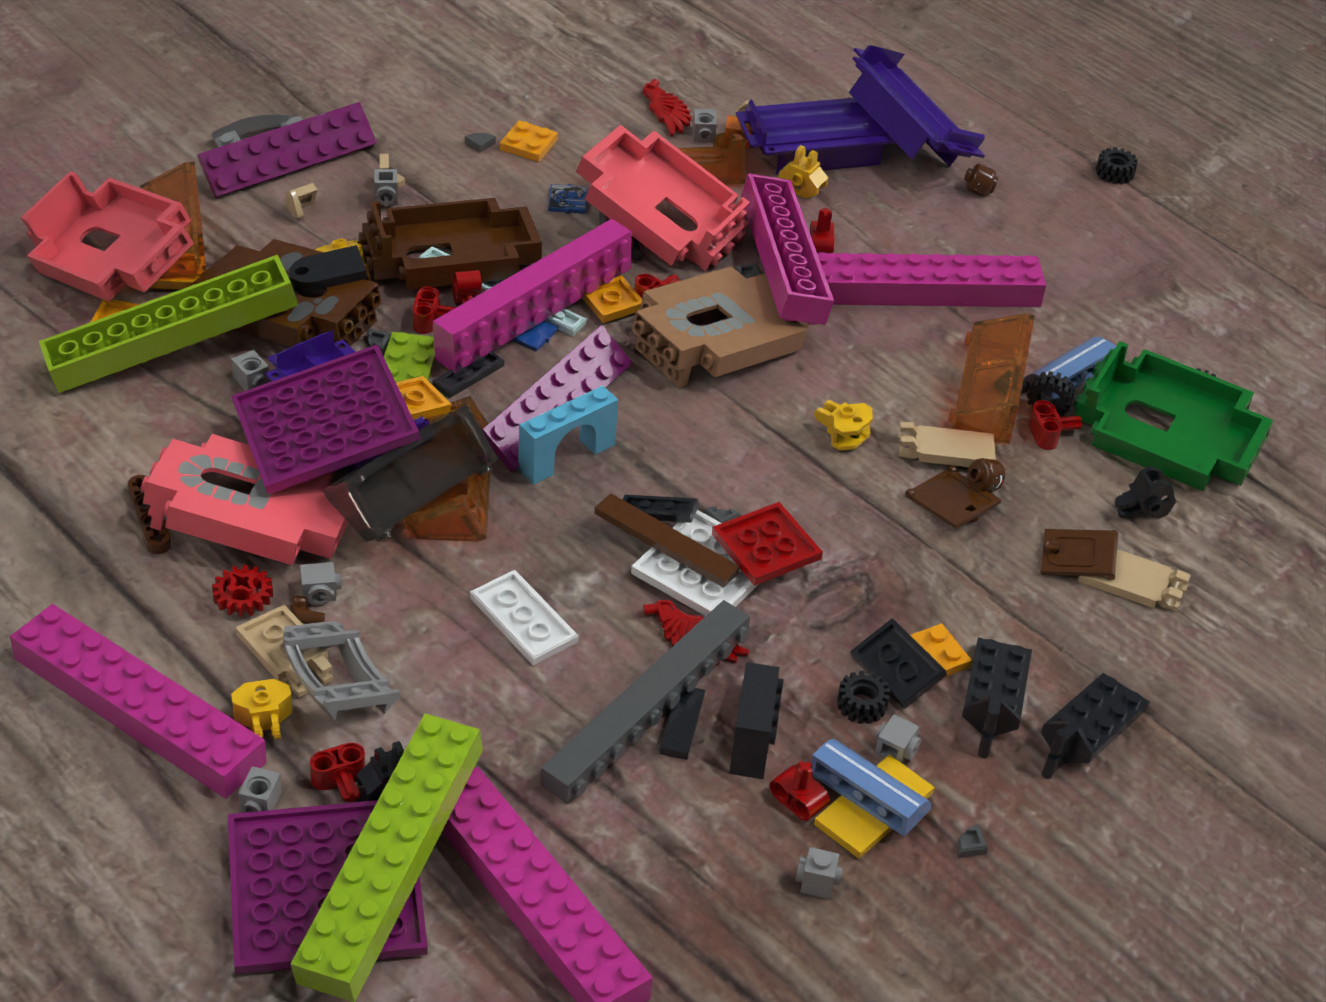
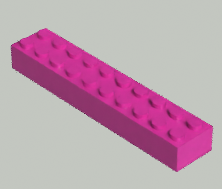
[741,173,834,325]
[433,219,632,373]
[817,252,1046,307]
[10,603,267,799]
[441,766,653,1002]

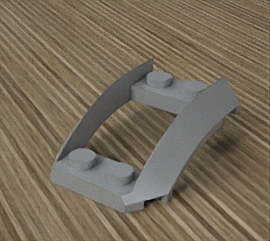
[211,114,303,147]
[283,621,401,721]

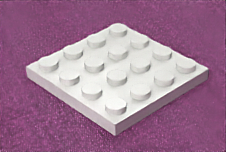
[631,510,759,616]

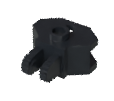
[1115,466,1176,519]
[357,741,404,801]

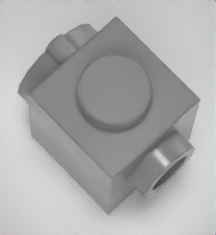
[374,169,398,207]
[300,562,341,605]
[875,715,922,764]
[795,847,843,900]

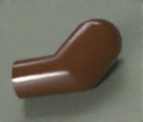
[290,595,325,624]

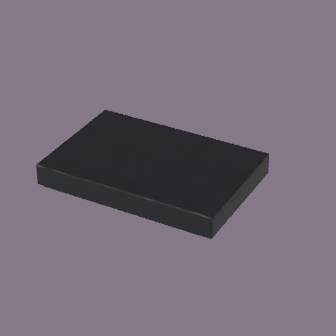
[850,618,947,709]

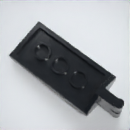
[962,637,1032,758]
[1041,673,1150,779]

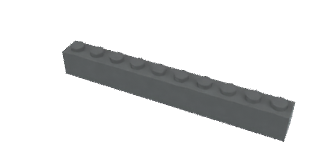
[541,600,750,804]

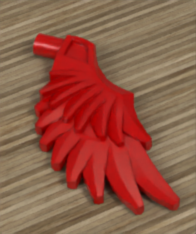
[642,79,692,137]
[643,600,749,665]

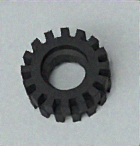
[1096,147,1138,184]
[1027,371,1075,417]
[837,671,890,724]

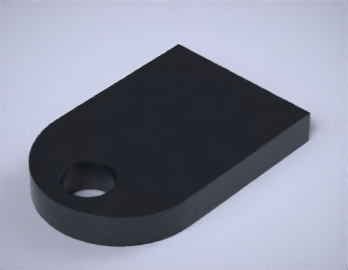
[289,245,367,290]

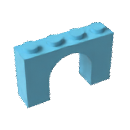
[518,386,618,485]

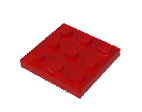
[712,502,823,586]

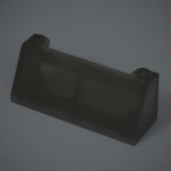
[322,405,499,542]

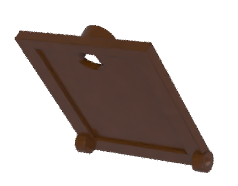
[905,465,1001,529]
[1041,529,1118,580]

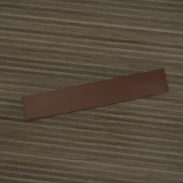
[594,493,740,588]

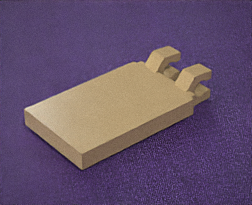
[898,422,996,467]
[1078,549,1191,611]
[235,605,334,697]

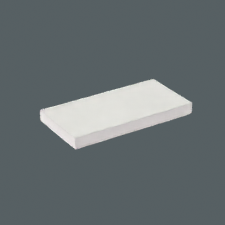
[470,570,579,666]

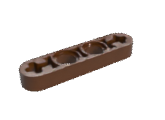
[128,475,171,554]

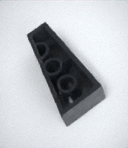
[729,662,784,779]

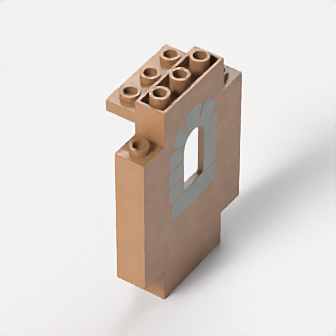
[632,266,809,388]

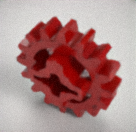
[212,565,273,617]

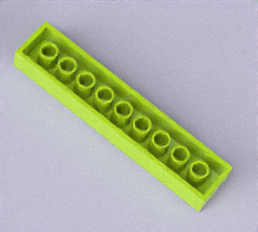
[39,255,298,393]
[290,713,483,1002]

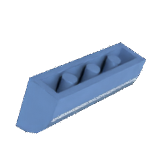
[1024,337,1116,398]
[811,739,932,836]

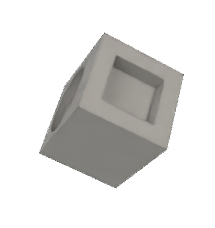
[692,109,717,143]
[231,350,270,391]
[238,766,282,813]

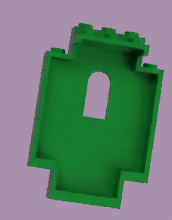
[1073,341,1273,491]

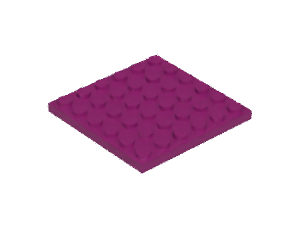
[231,344,421,494]
[228,800,428,974]

